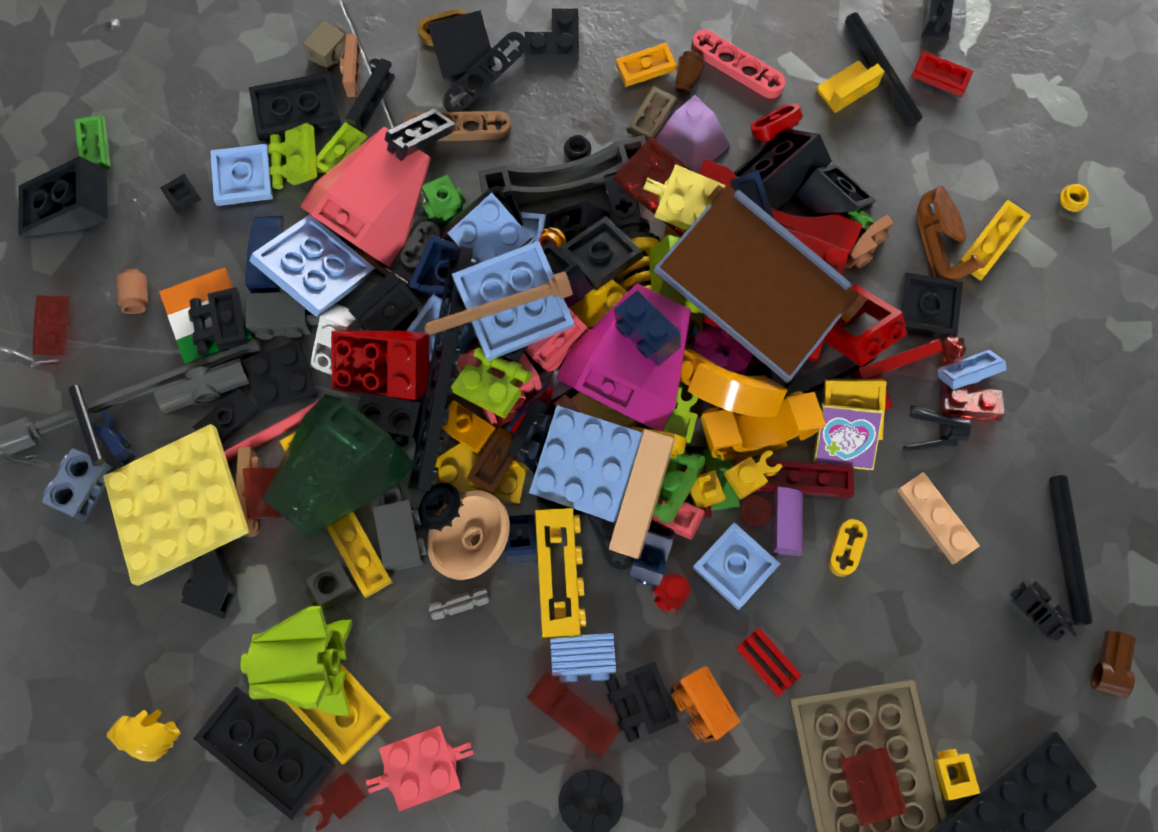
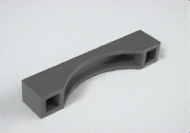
[478,135,652,205]

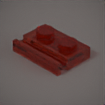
[839,747,908,826]

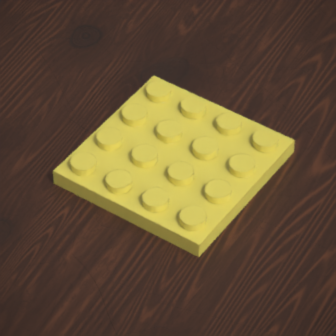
[103,424,249,586]

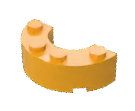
[700,391,826,461]

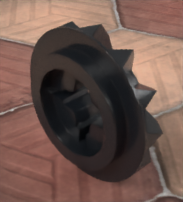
[419,483,464,531]

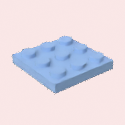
[250,214,375,317]
[452,240,574,361]
[529,405,643,522]

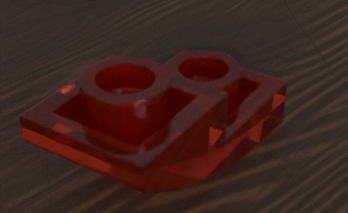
[33,295,70,355]

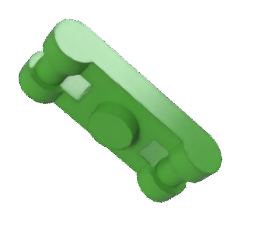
[653,450,705,523]

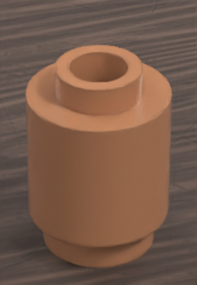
[116,269,148,314]

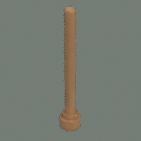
[424,271,573,335]

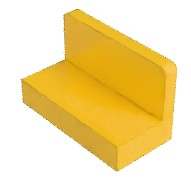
[817,61,885,113]

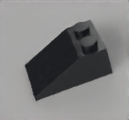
[18,156,108,237]

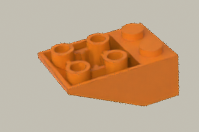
[670,665,741,743]

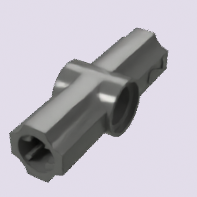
[154,358,250,414]

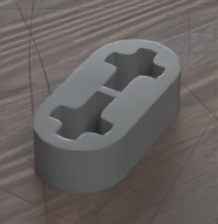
[400,221,441,273]

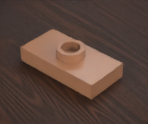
[340,34,361,97]

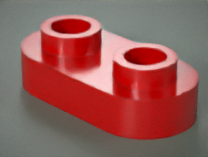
[750,104,803,142]

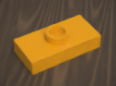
[616,42,677,87]
[441,400,497,455]

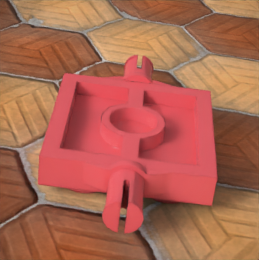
[366,725,474,812]

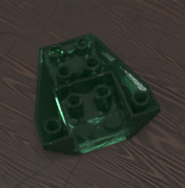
[262,394,415,538]

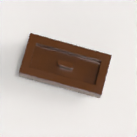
[467,427,515,496]

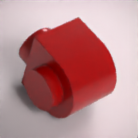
[651,574,690,614]

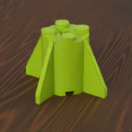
[240,606,353,716]

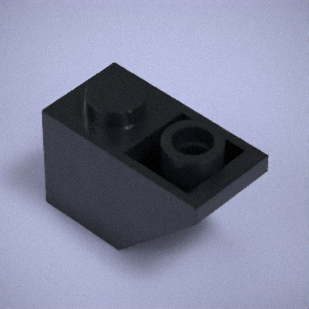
[181,548,237,619]

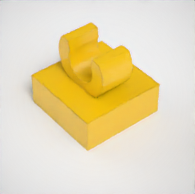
[689,470,726,509]

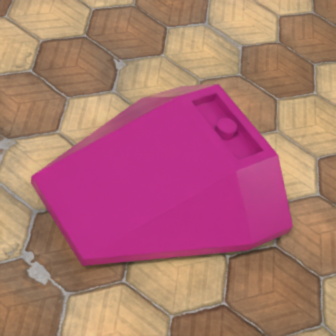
[556,284,691,432]

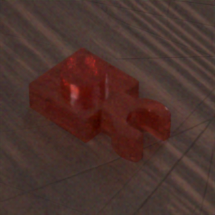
[305,772,367,831]

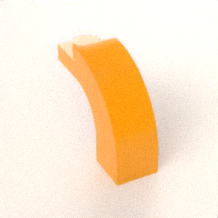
[680,349,788,417]

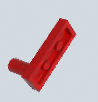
[850,339,943,410]

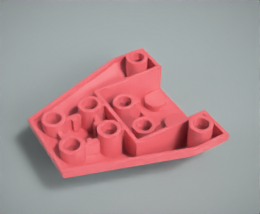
[300,127,431,268]

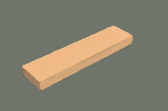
[608,429,676,559]

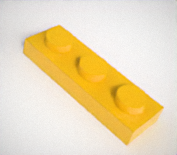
[957,200,1031,281]

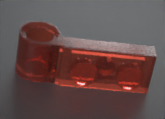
[526,672,620,757]

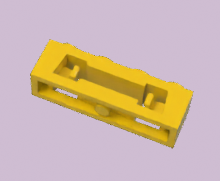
[535,508,586,637]

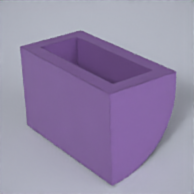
[771,487,803,556]

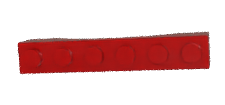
[698,158,863,259]

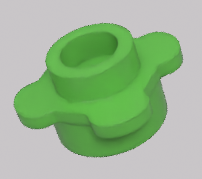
[846,210,874,236]

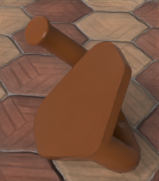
[916,185,985,281]

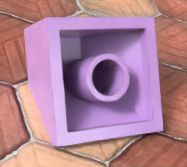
[652,95,730,173]

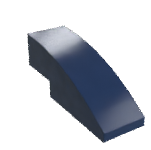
[245,216,284,294]

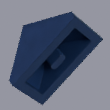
[504,514,537,564]

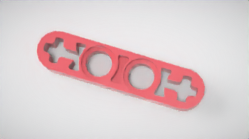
[691,30,785,99]

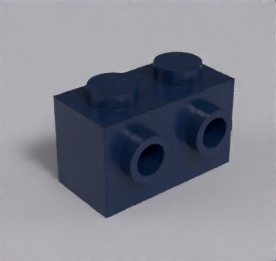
[614,290,681,366]

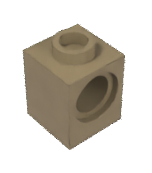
[303,20,346,72]

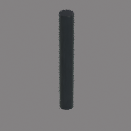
[68,385,105,466]

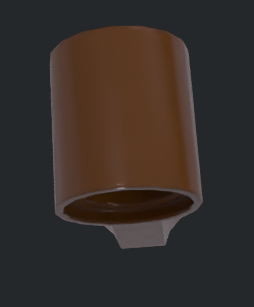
[1091,630,1136,699]

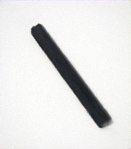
[845,12,923,126]
[1049,475,1093,626]

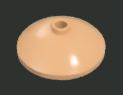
[427,490,510,580]

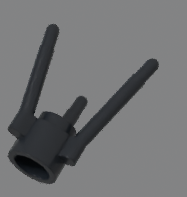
[903,405,971,451]

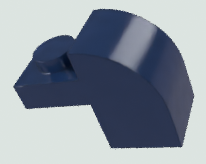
[629,522,675,586]

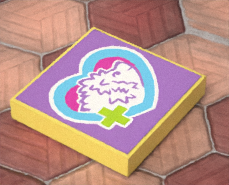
[812,403,883,470]

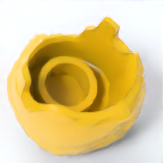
[106,709,181,762]

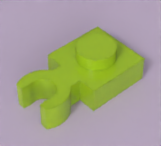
[663,387,698,444]

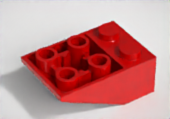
[331,331,429,400]

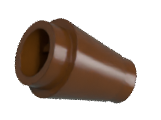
[675,51,705,95]

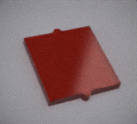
[242,468,300,519]

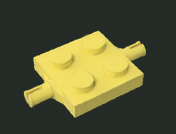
[643,164,726,231]

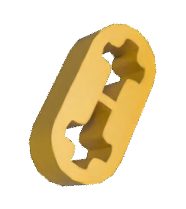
[828,519,867,577]

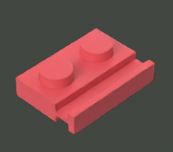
[525,308,590,374]

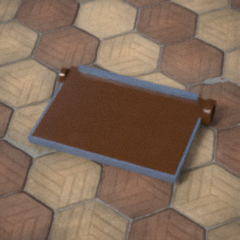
[653,184,867,383]

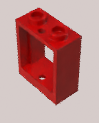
[824,284,907,366]

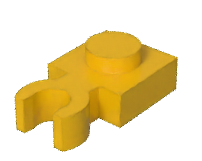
[724,450,782,500]

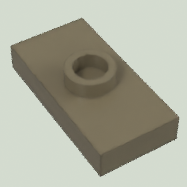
[627,86,677,145]

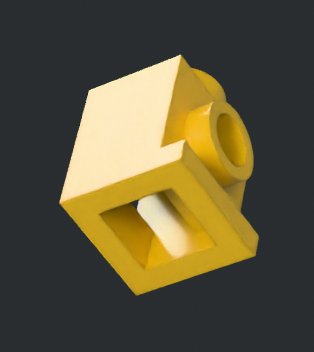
[933,748,980,800]

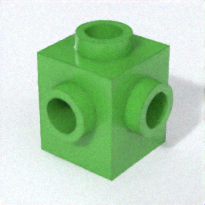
[422,174,466,226]

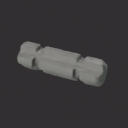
[428,587,489,620]

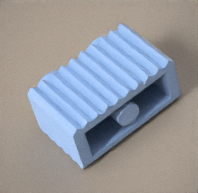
[550,633,616,683]

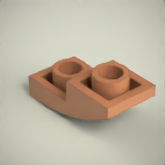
[845,214,894,271]

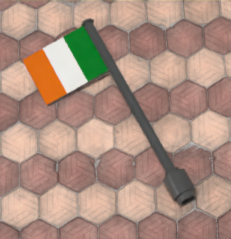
[0,267,262,455]

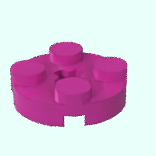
[693,327,753,375]

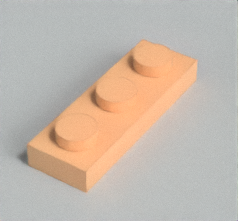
[897,472,980,565]

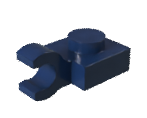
[93,410,135,464]

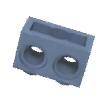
[41,448,115,523]

